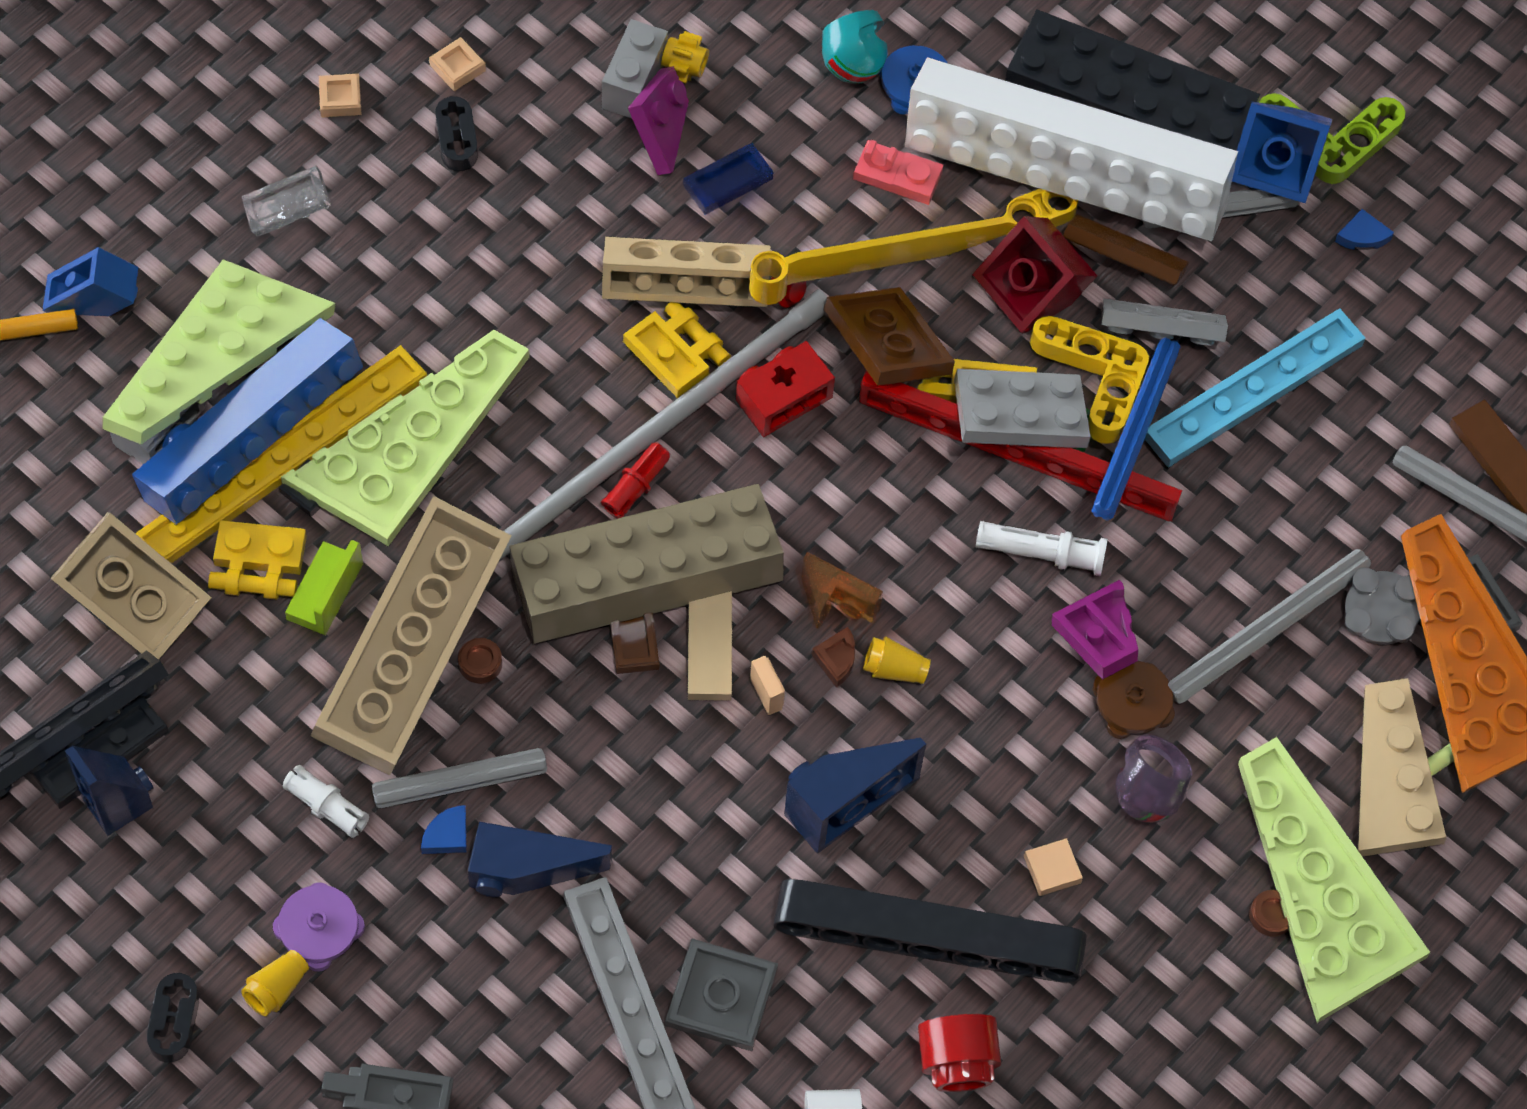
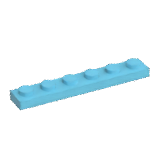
[1145,308,1366,468]

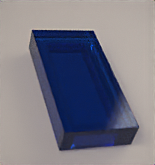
[683,143,774,215]

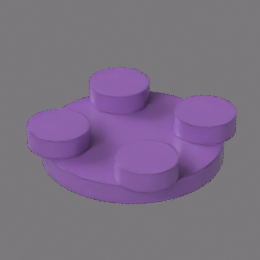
[273,883,365,972]

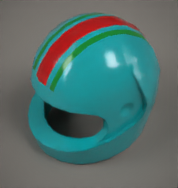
[822,10,888,84]

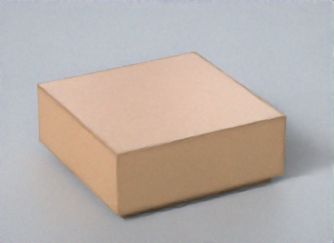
[429,37,486,91]
[319,74,362,117]
[750,656,785,715]
[1024,838,1083,896]

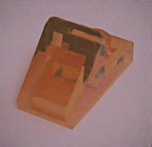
[801,552,883,629]

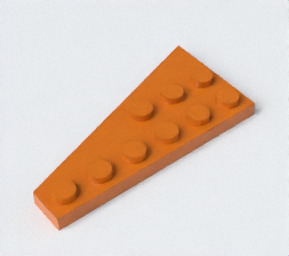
[1401,514,1527,793]

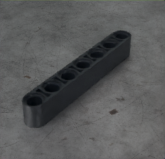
[773,879,1087,983]

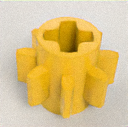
[661,31,709,84]

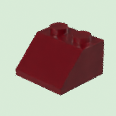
[972,216,1097,333]

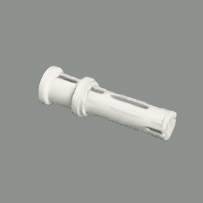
[976,521,1108,576]

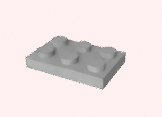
[954,369,1090,448]

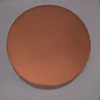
[458,638,502,684]
[1249,890,1290,937]

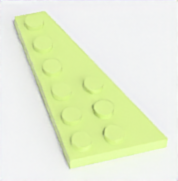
[281,330,529,546]
[1238,737,1430,1023]

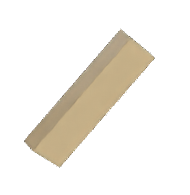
[688,591,732,701]

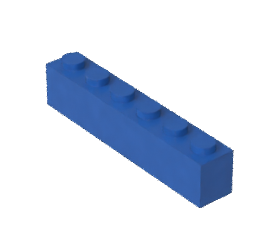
[132,318,363,525]

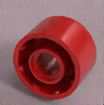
[918,1014,1001,1092]

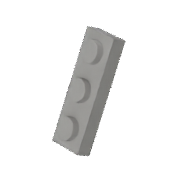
[1101,298,1228,345]

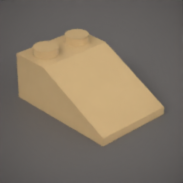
[51,512,212,659]

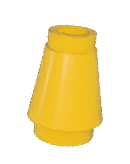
[863,636,931,684]
[241,950,309,1016]

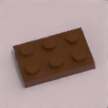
[824,287,955,386]

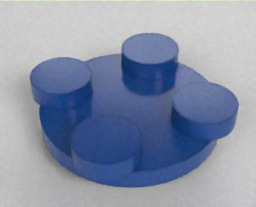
[878,46,947,114]

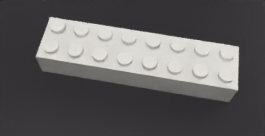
[905,57,1238,241]

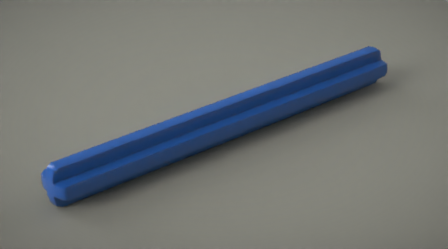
[1092,337,1181,521]

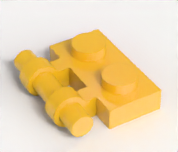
[623,302,731,398]
[208,520,307,600]

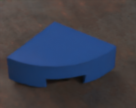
[1335,209,1394,249]
[421,805,467,854]

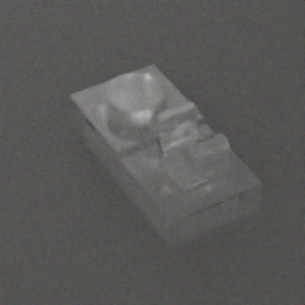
[241,166,331,237]

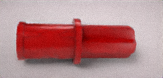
[601,442,670,519]

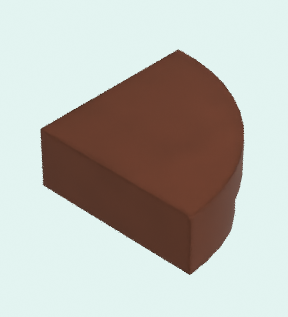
[812,627,855,688]

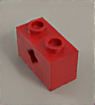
[736,341,835,438]

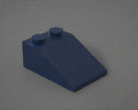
[784,737,926,854]

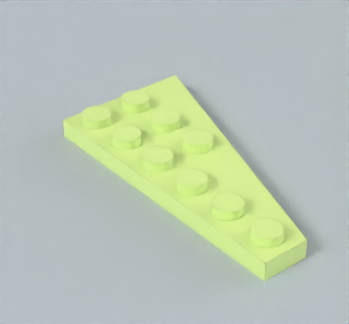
[103,259,335,444]

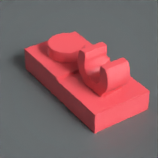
[853,140,944,205]

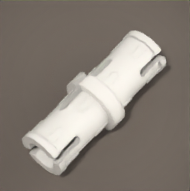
[283,765,369,838]

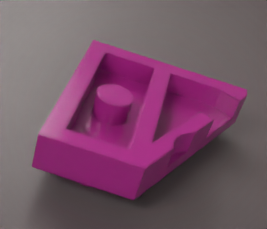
[628,66,689,175]
[1052,580,1139,679]

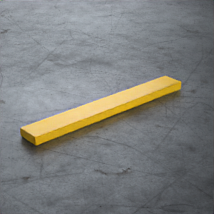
[135,345,427,563]

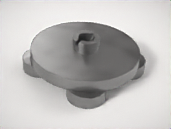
[1345,568,1420,645]

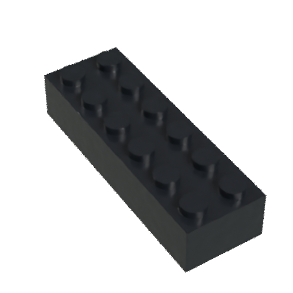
[1005,9,1260,151]

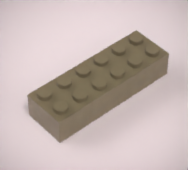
[509,484,784,644]

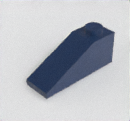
[65,746,154,836]
[468,821,612,897]

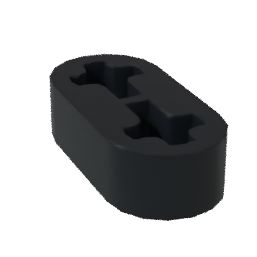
[435,96,478,171]
[147,973,199,1063]

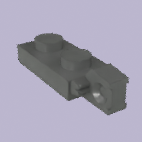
[321,1063,454,1109]

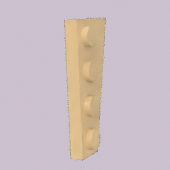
[1358,678,1446,857]

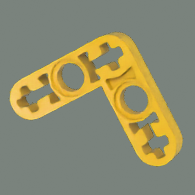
[1030,316,1149,444]

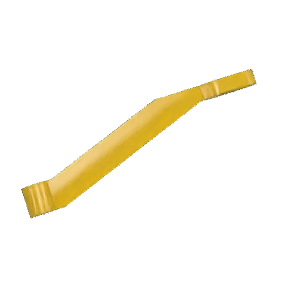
[749,189,1078,305]

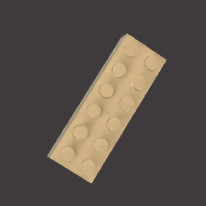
[311,496,512,775]

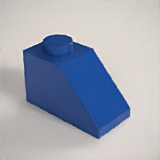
[42,247,138,316]

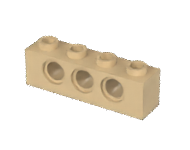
[602,237,770,307]

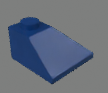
[1232,102,1333,204]

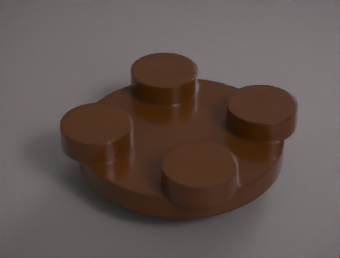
[1093,661,1175,739]

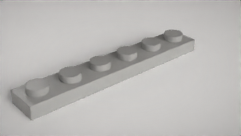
[564,877,696,1109]

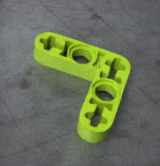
[1259,93,1406,184]

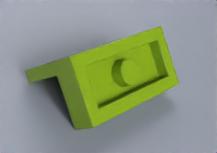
[285,540,363,636]

